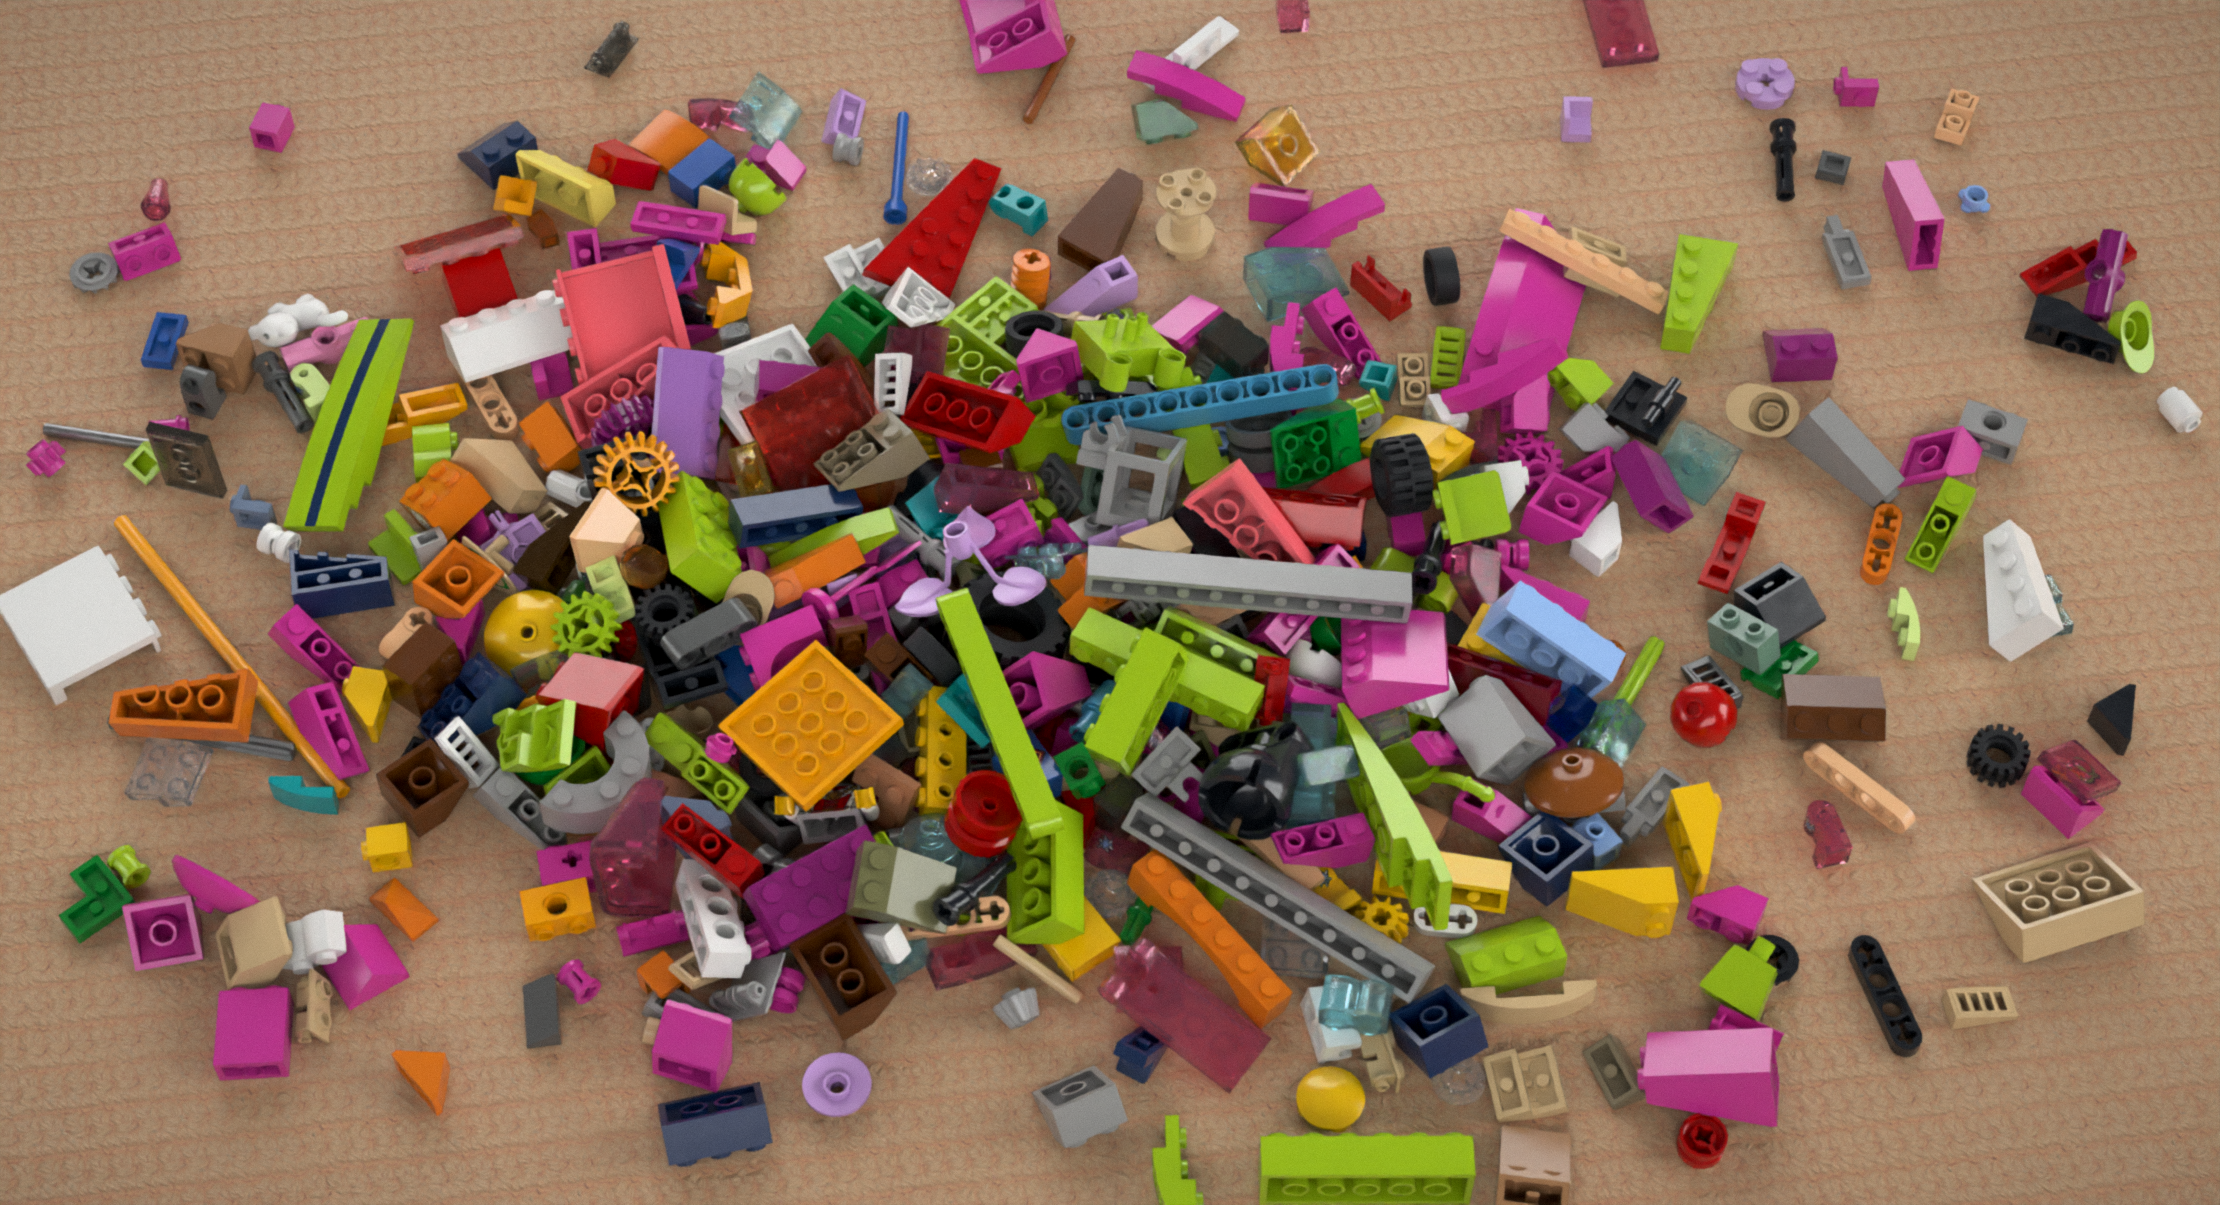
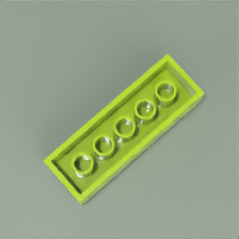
[1258,1132,1476,1205]

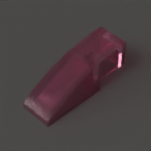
[924,927,1038,991]

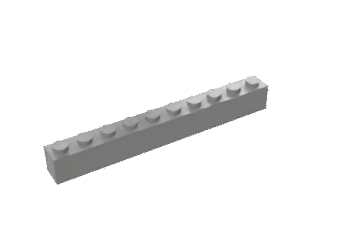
[1084,545,1412,624]
[1121,792,1435,1003]

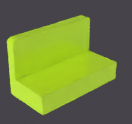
[368,509,421,585]

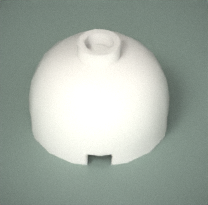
[1285,639,1342,688]

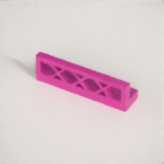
[1246,544,1360,657]

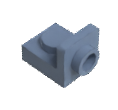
[230,485,277,530]

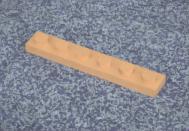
[1499,209,1669,315]

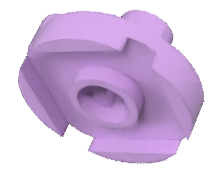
[1735,58,1795,110]

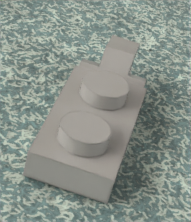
[1822,215,1872,290]
[1620,766,1690,848]

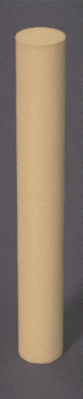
[993,934,1083,1004]

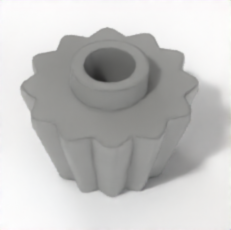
[992,987,1040,1030]

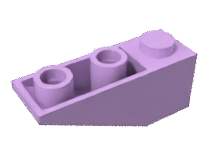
[1044,255,1138,317]

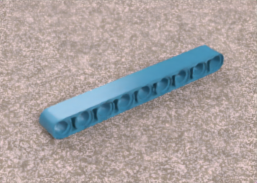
[1061,364,1339,445]

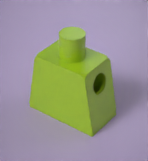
[1699,936,1778,1021]

